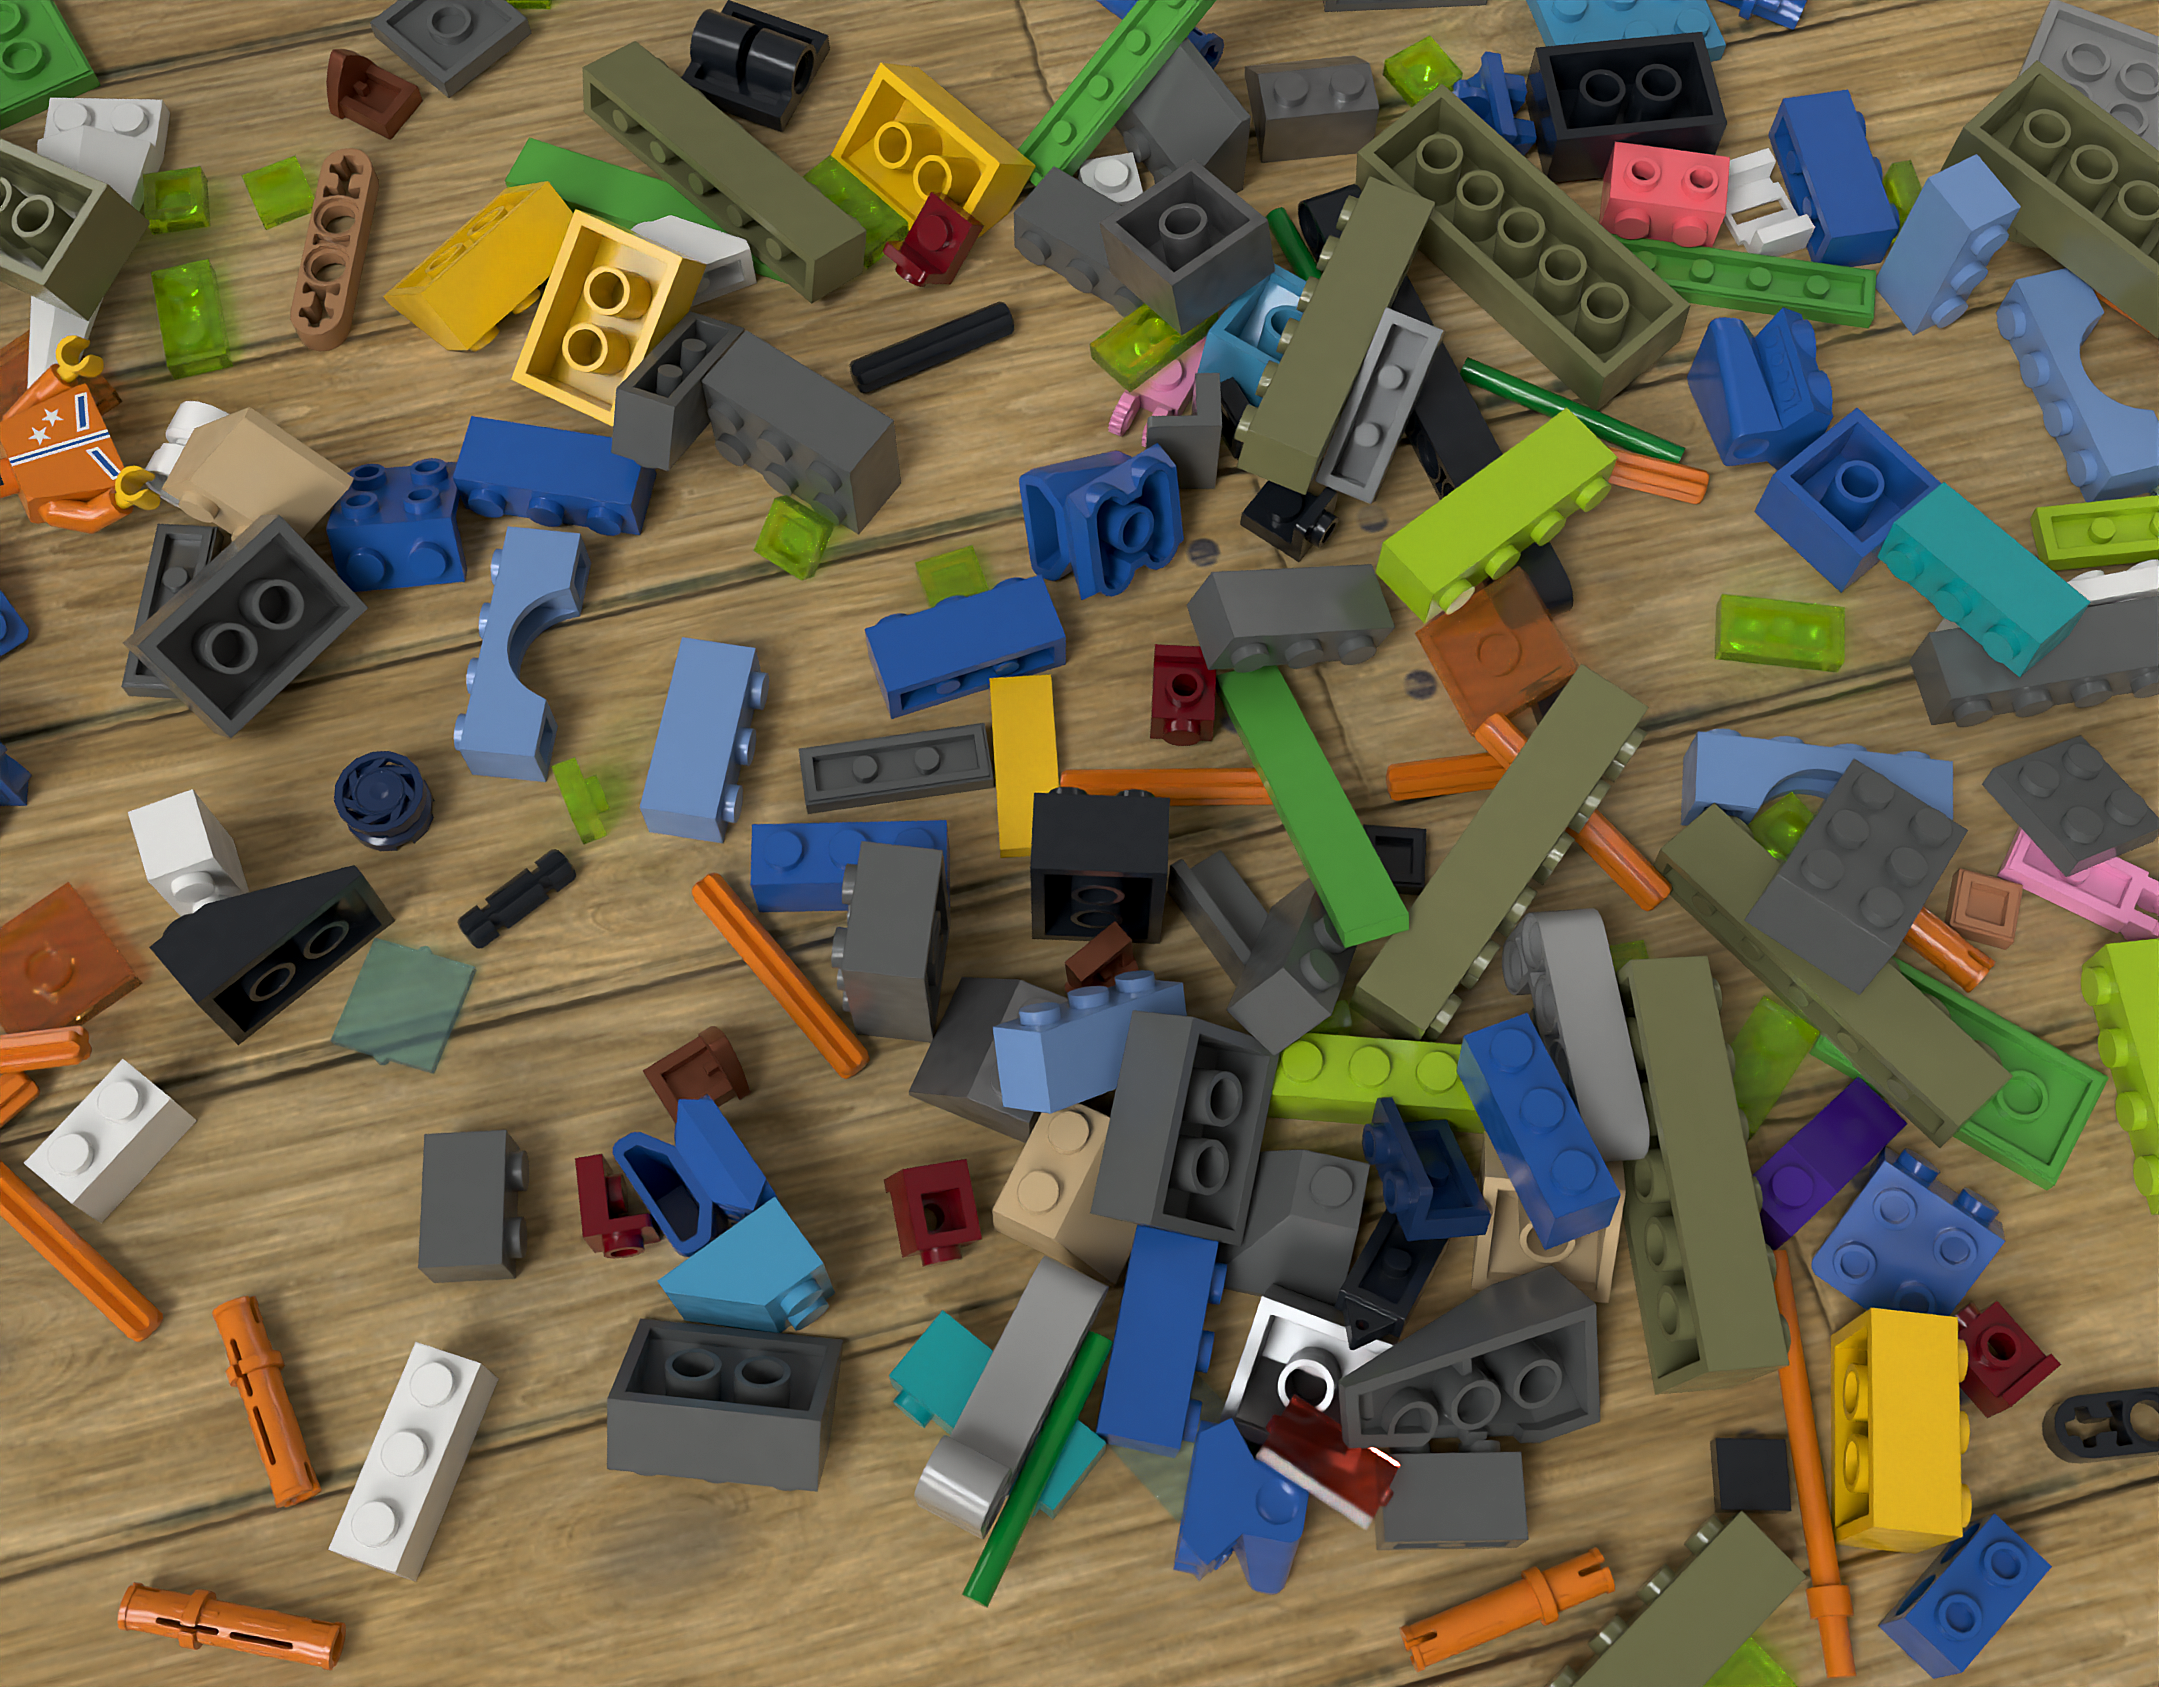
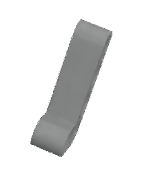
[1502,908,1650,1162]
[914,1255,1109,1539]

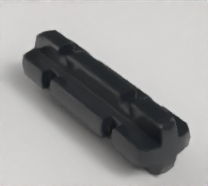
[457,849,576,949]

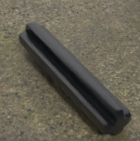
[849,301,1014,393]

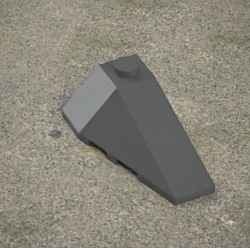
[1338,1265,1600,1448]

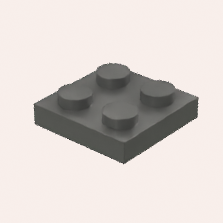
[370,0,532,98]
[1982,735,2159,877]

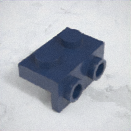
[1362,1097,1491,1241]

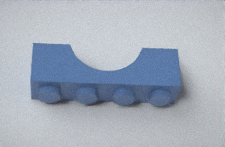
[1996,268,2159,502]
[454,526,591,782]
[1681,729,1953,826]

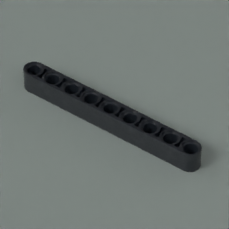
[1298,184,1574,631]

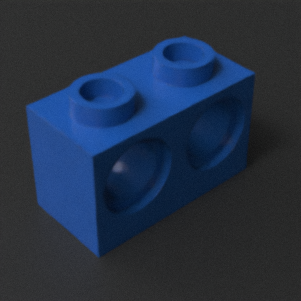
[1878,1513,2052,1679]

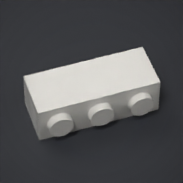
[328,1342,498,1582]

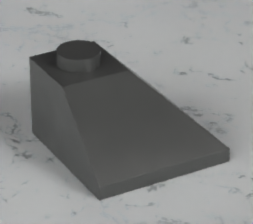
[1215,1149,1370,1307]

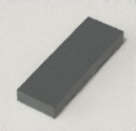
[121,524,224,699]
[799,723,994,814]

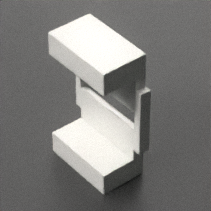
[1723,148,1815,257]

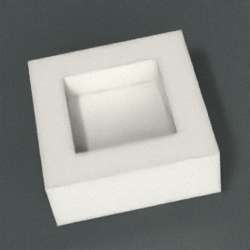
[1077,152,1143,206]

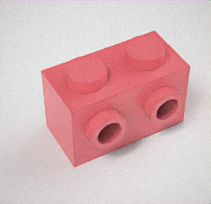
[1599,142,1730,248]

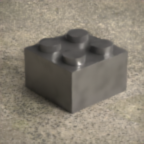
[1099,159,1275,336]

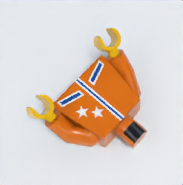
[0,335,161,534]

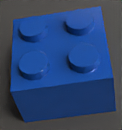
[1754,408,1942,593]

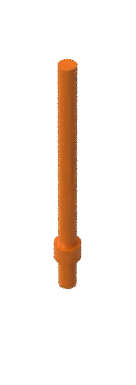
[1772,1250,1857,1679]

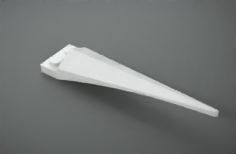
[27,98,170,389]

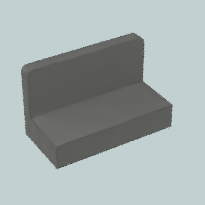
[1145,373,1222,489]
[1167,850,1268,987]

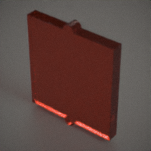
[1256,1394,1401,1530]

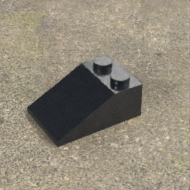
[149,865,395,1045]

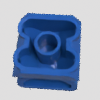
[1687,307,1834,470]
[1019,443,1184,600]
[612,1094,780,1257]
[1173,1418,1310,1595]

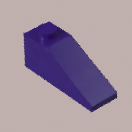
[1753,1076,1907,1250]

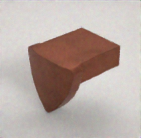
[326,49,423,140]
[1064,921,1139,996]
[643,1026,751,1125]

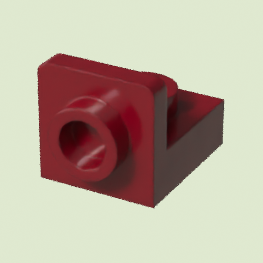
[882,192,984,287]
[575,1154,661,1259]

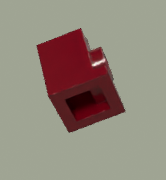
[1150,644,1216,746]
[884,1159,982,1267]
[1951,1301,2061,1418]

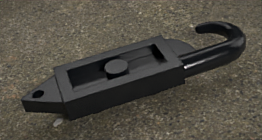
[1335,1208,1451,1350]

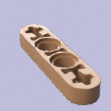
[290,148,379,352]

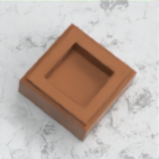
[1944,868,2023,950]

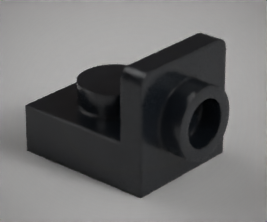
[1240,480,1339,562]

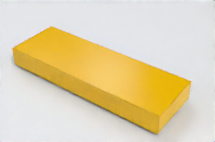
[989,674,1059,858]

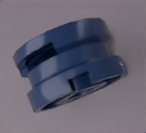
[334,751,435,851]

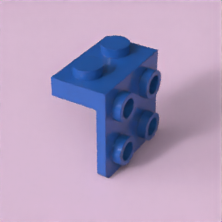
[326,458,467,592]
[1811,1146,2005,1316]

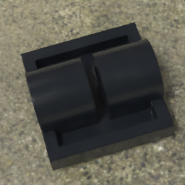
[681,0,830,132]

